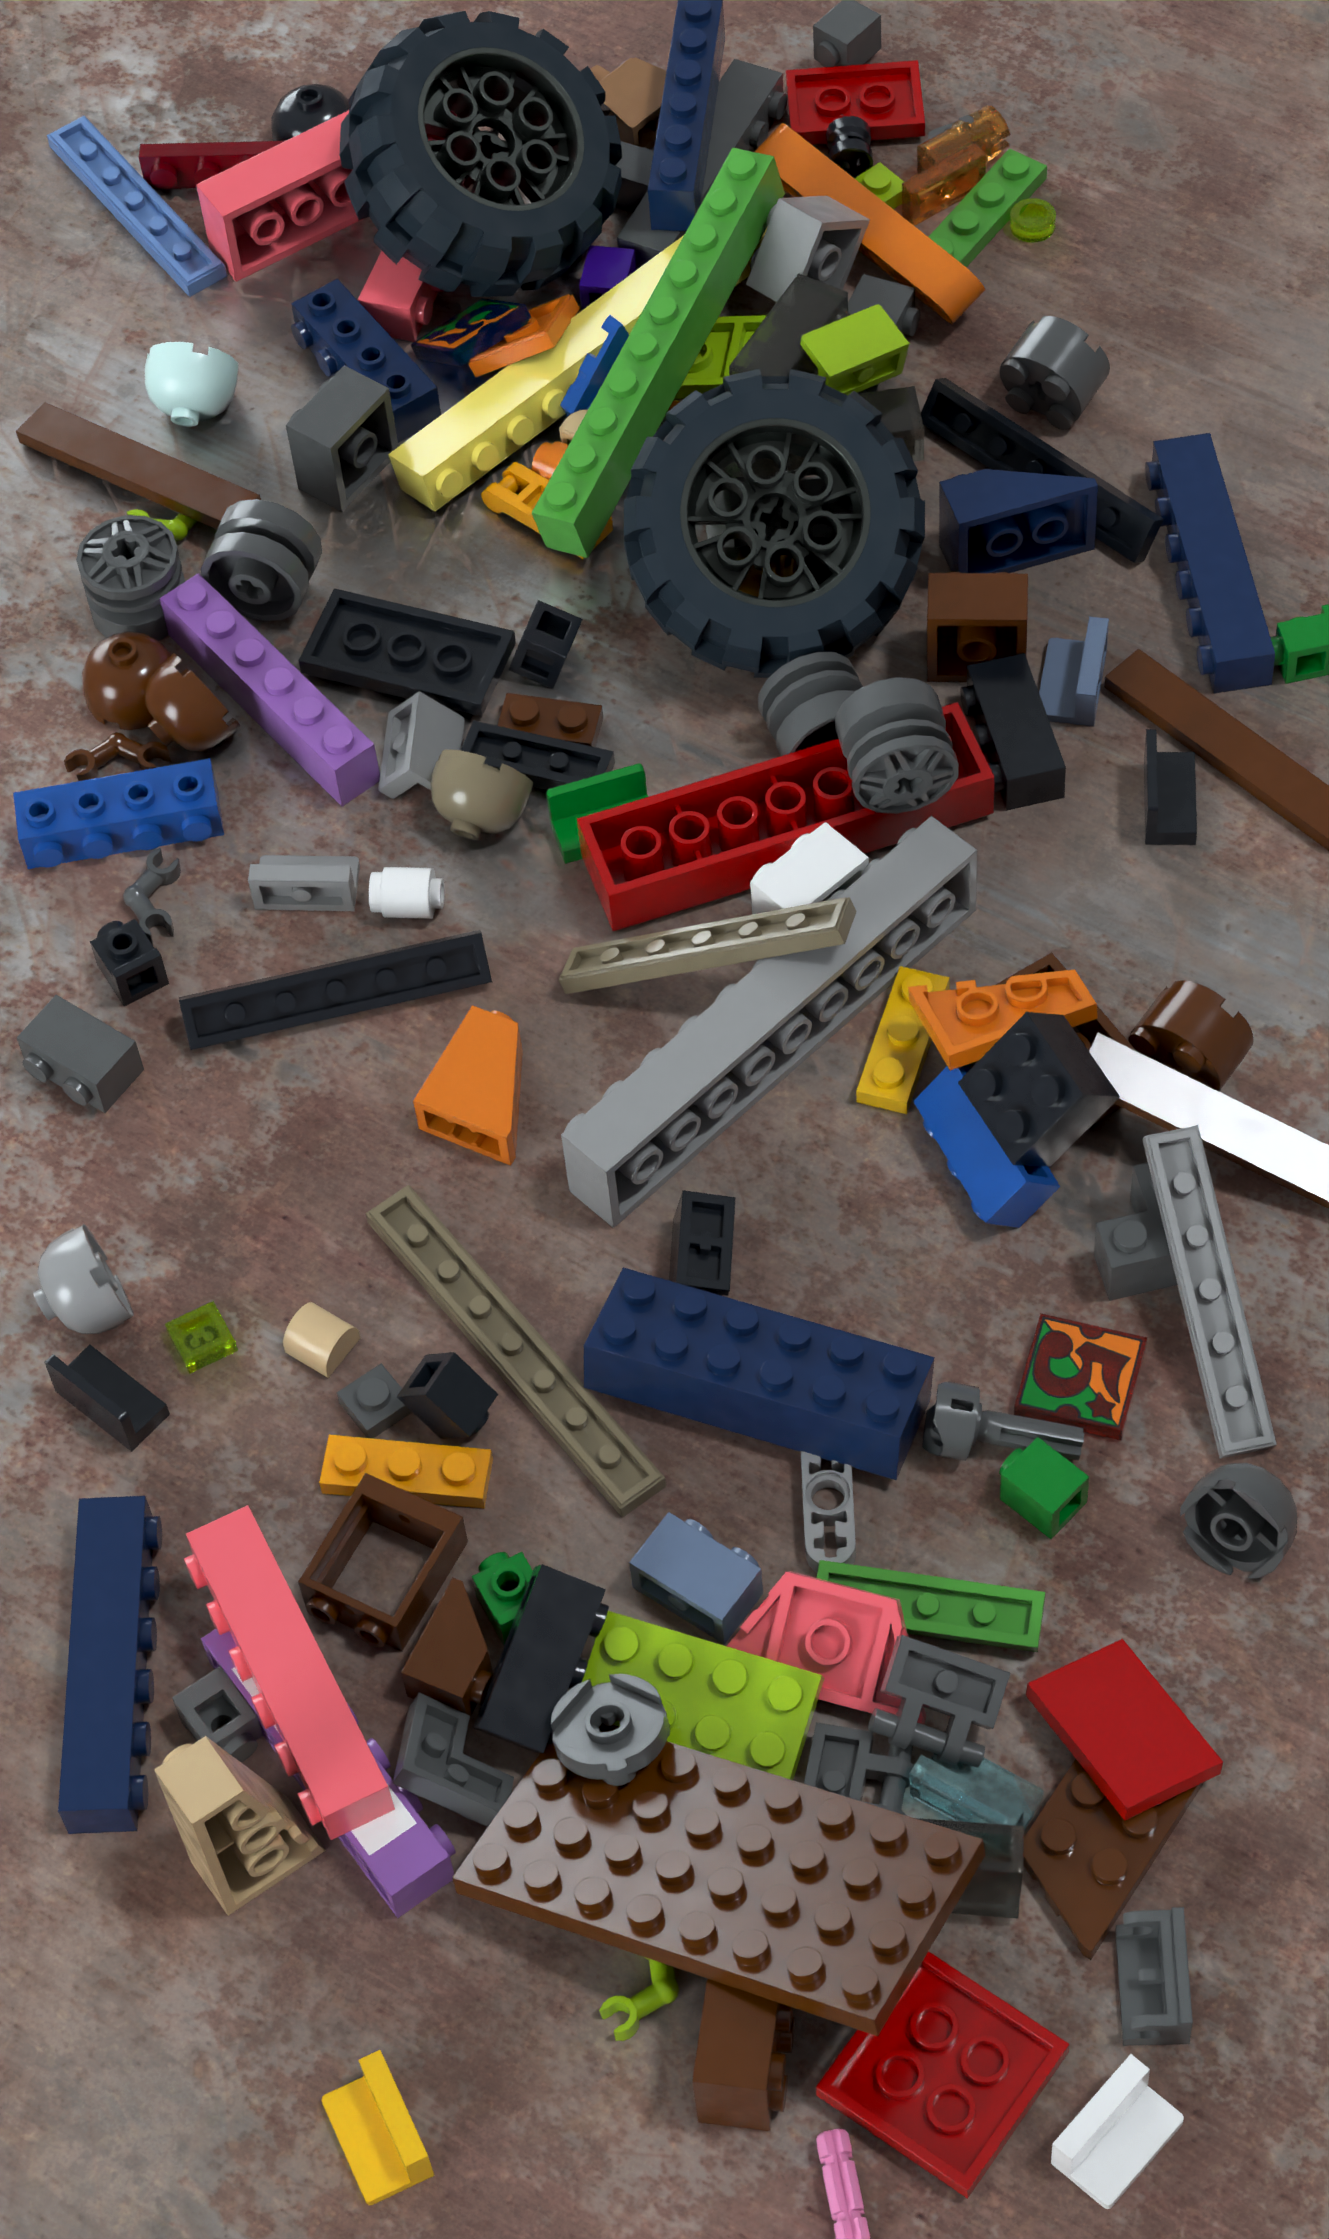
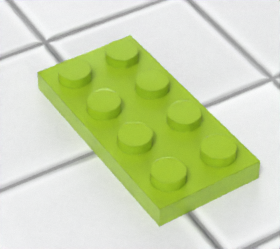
[582,1611,825,1780]

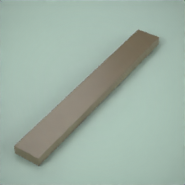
[366,1185,666,1518]

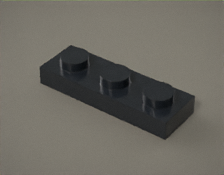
[461,720,615,790]

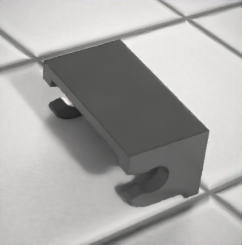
[1115,1907,1193,2046]

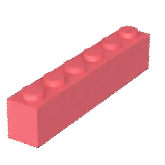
[184,1505,395,1840]

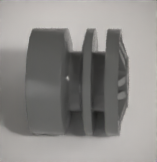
[76,515,185,641]
[758,652,863,756]
[835,677,959,814]

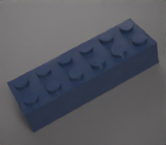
[584,1267,935,1480]

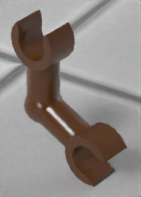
[64,732,171,781]

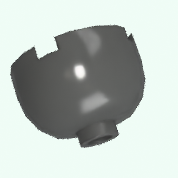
[1180,1463,1298,1578]

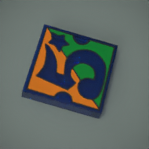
[410,298,531,366]

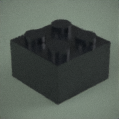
[958,1012,1120,1166]

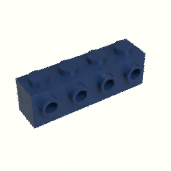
[291,278,441,443]

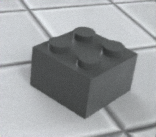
[286,365,399,512]

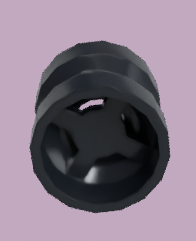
[826,116,873,178]

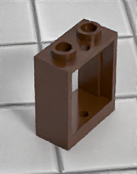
[298,1473,468,1652]

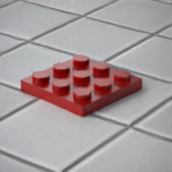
[815,1951,1070,2199]

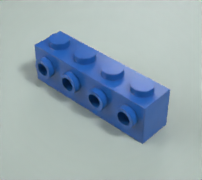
[13,758,224,869]

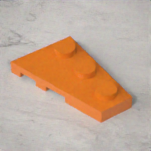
[908,969,1098,1071]

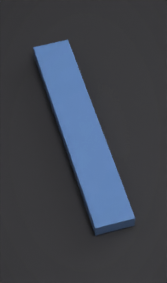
[47,116,227,297]

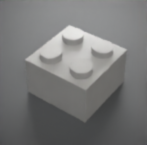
[746,196,870,309]

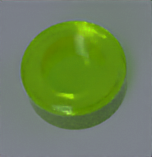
[1010,198,1056,243]

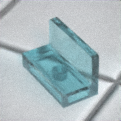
[910,1753,1044,1852]

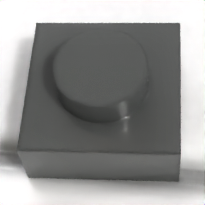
[337,1363,412,1439]

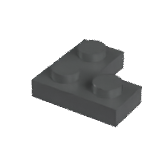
[393,1692,514,1827]

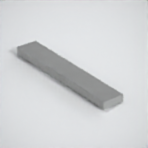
[1143,1125,1277,1459]

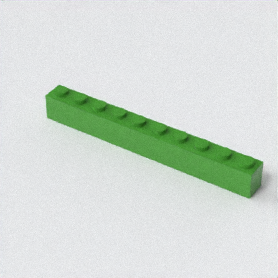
[532,148,785,558]

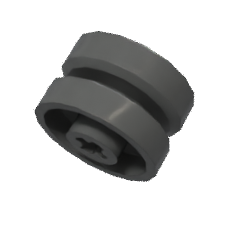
[201,499,322,621]

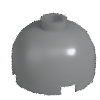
[33,1224,134,1334]

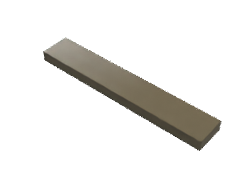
[558,897,857,994]

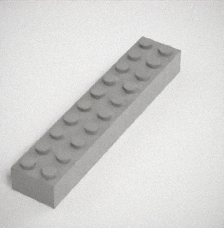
[561,816,977,1228]

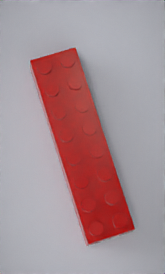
[577,702,994,931]

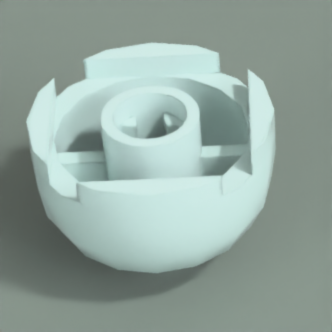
[145,342,238,427]

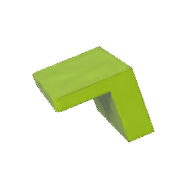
[800,304,910,395]

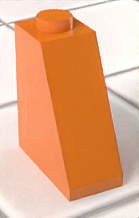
[413,1005,523,1166]

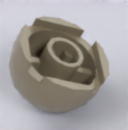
[430,749,533,840]

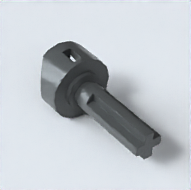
[922,1382,1085,1461]

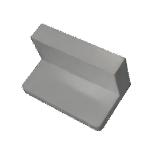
[378,691,464,799]
[248,855,360,911]

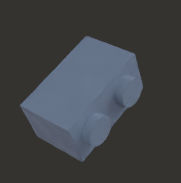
[629,1512,763,1645]

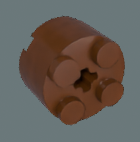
[1128,980,1254,1092]

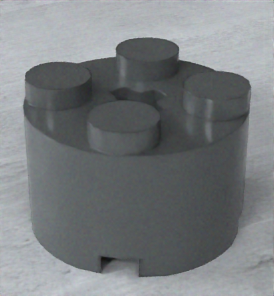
[999,316,1110,430]

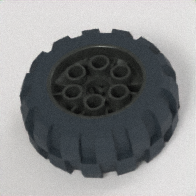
[339,11,622,297]
[624,369,925,678]

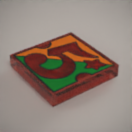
[1014,1313,1148,1441]

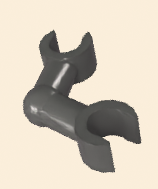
[123,848,181,945]

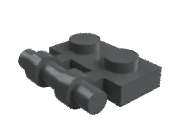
[868,1635,1010,1768]
[804,1722,915,1815]

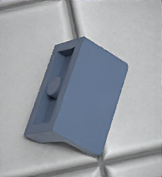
[1039,616,1109,726]

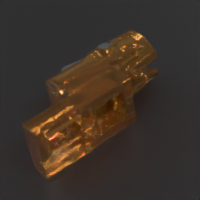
[902,105,1011,226]

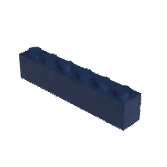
[648,0,725,231]
[1145,433,1275,694]
[58,1496,162,1834]

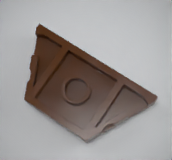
[1017,1759,1204,1960]

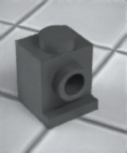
[172,1666,263,1762]

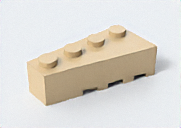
[154,1736,326,1916]

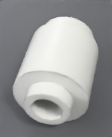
[369,867,445,919]

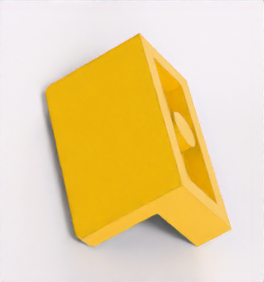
[321,2050,435,2205]

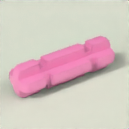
[816,2129,870,2239]

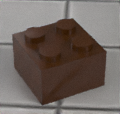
[927,572,1028,682]
[692,1978,796,2131]

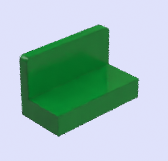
[546,763,648,864]

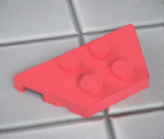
[727,1571,926,1725]

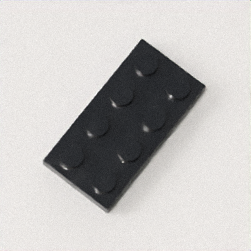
[299,588,516,717]

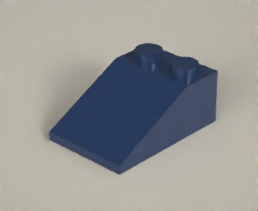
[939,469,1098,573]

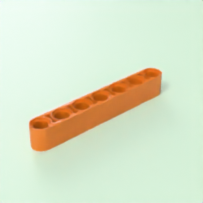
[754,123,985,324]

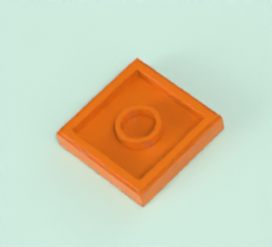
[468,294,580,378]

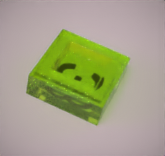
[165,1301,238,1374]

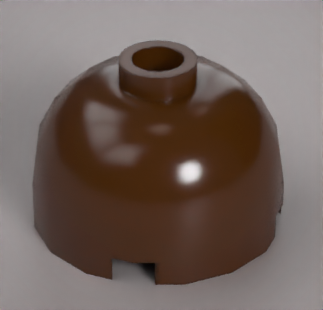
[82,631,177,730]
[145,653,241,752]

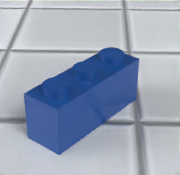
[913,1063,1060,1228]

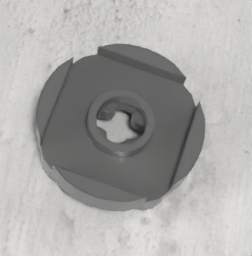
[551,1674,670,1786]

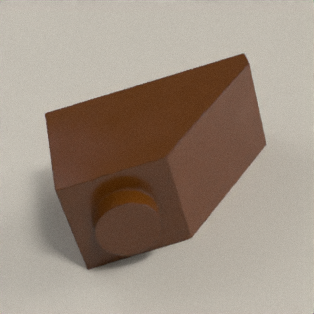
[401,1577,493,1717]

